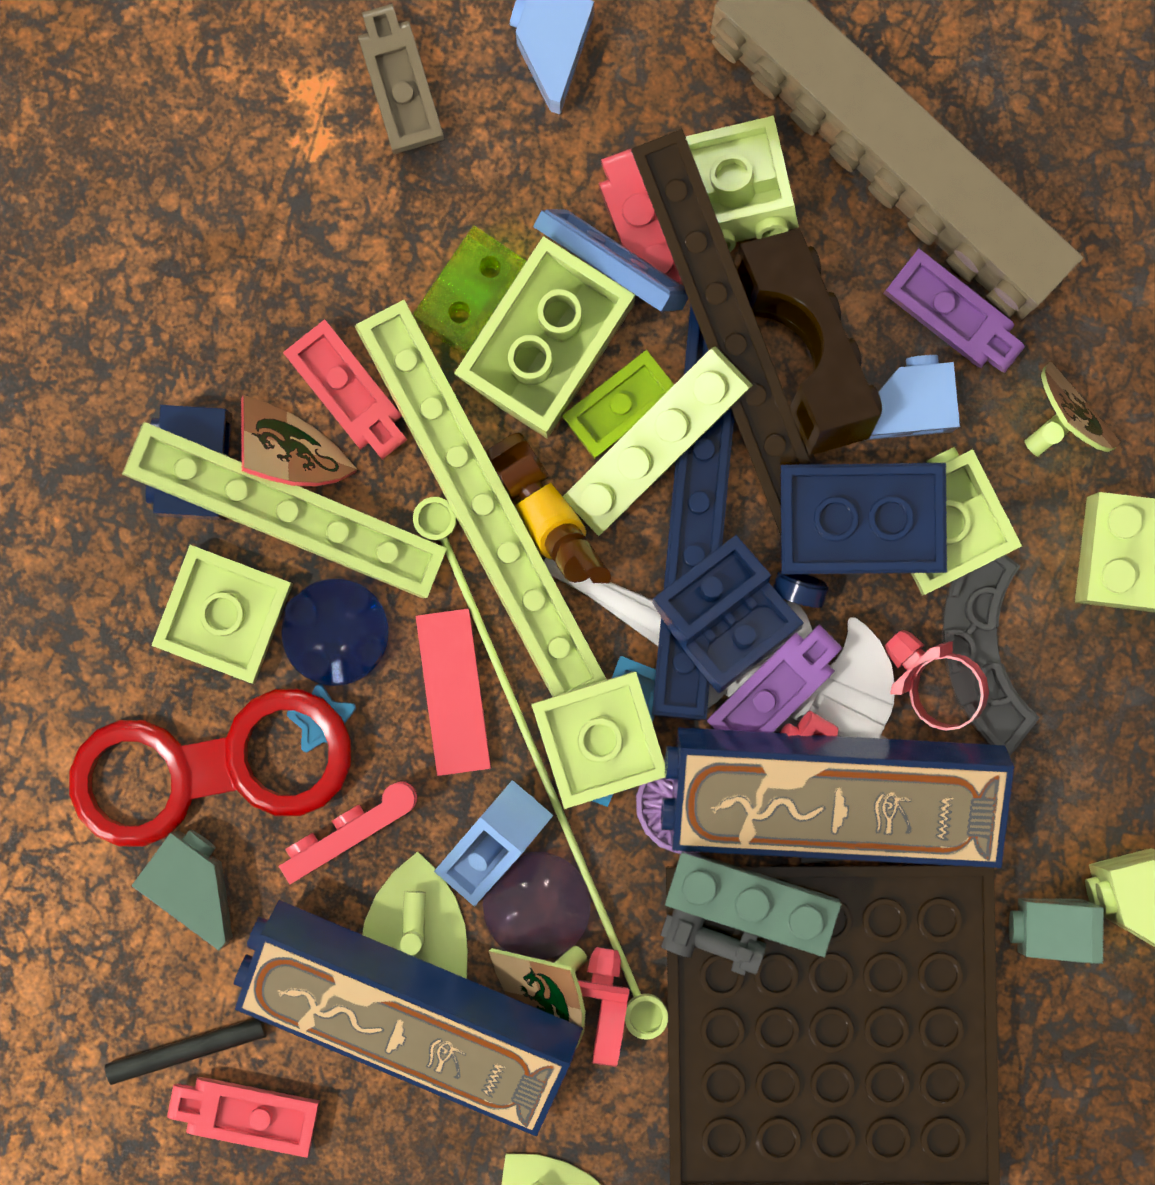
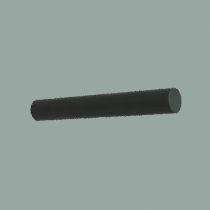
[105,1018,267,1085]

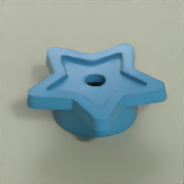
[287,684,356,753]

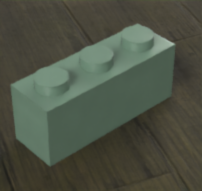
[664,851,841,957]

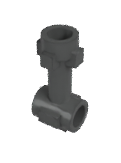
[660,909,767,975]

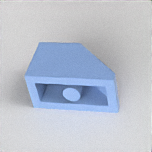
[510,0,594,114]
[863,355,960,441]
[434,780,553,907]

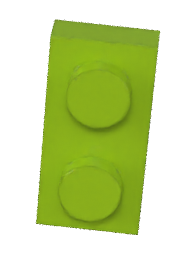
[562,350,674,459]

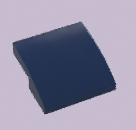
[652,535,804,694]

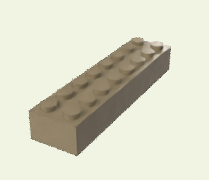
[710,0,1084,321]

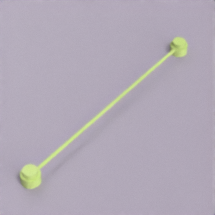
[413,497,668,1040]

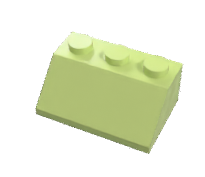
[454,236,635,439]

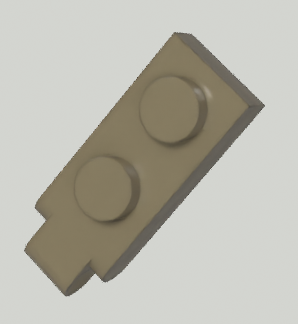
[358,3,445,155]

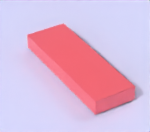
[416,608,491,776]

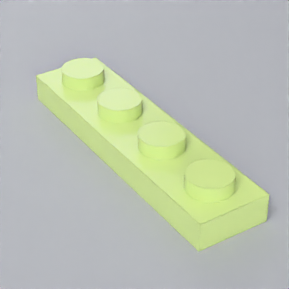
[563,347,753,536]

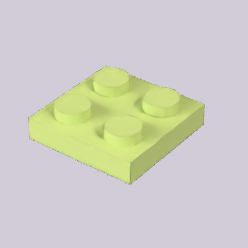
[151,545,293,684]
[531,671,665,809]

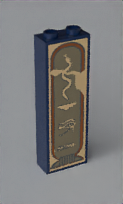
[661,728,1014,868]
[233,900,583,1137]

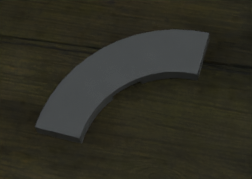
[942,555,1040,756]

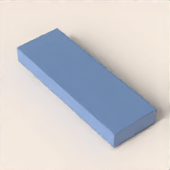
[533,209,689,312]

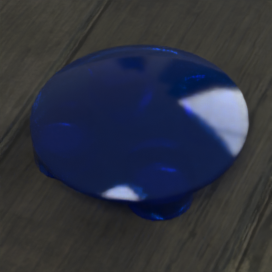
[282,579,389,686]

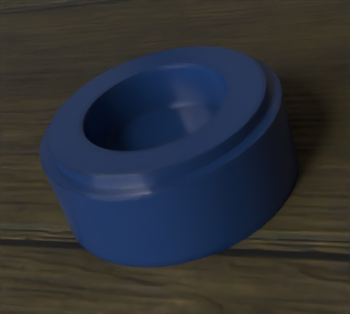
[773,570,829,608]

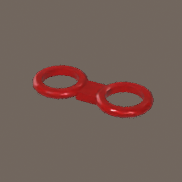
[69,689,351,847]

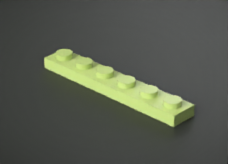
[122,422,447,598]

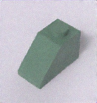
[132,829,233,951]
[1008,898,1104,964]

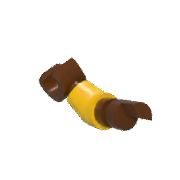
[486,433,611,584]

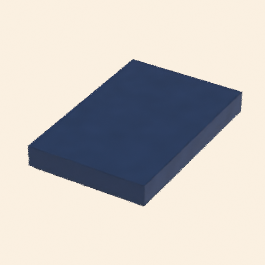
[781,463,947,574]

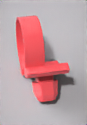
[885,630,989,731]
[578,947,629,1067]

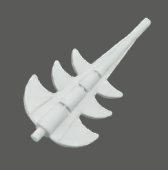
[544,558,895,739]

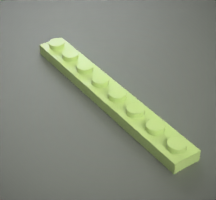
[355,300,607,697]

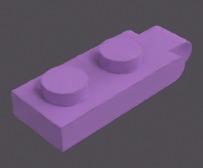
[883,248,1025,373]
[707,624,843,733]

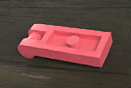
[279,781,418,884]

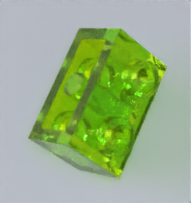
[412,225,527,356]

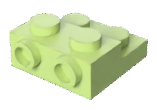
[686,115,799,251]
[911,447,1022,596]

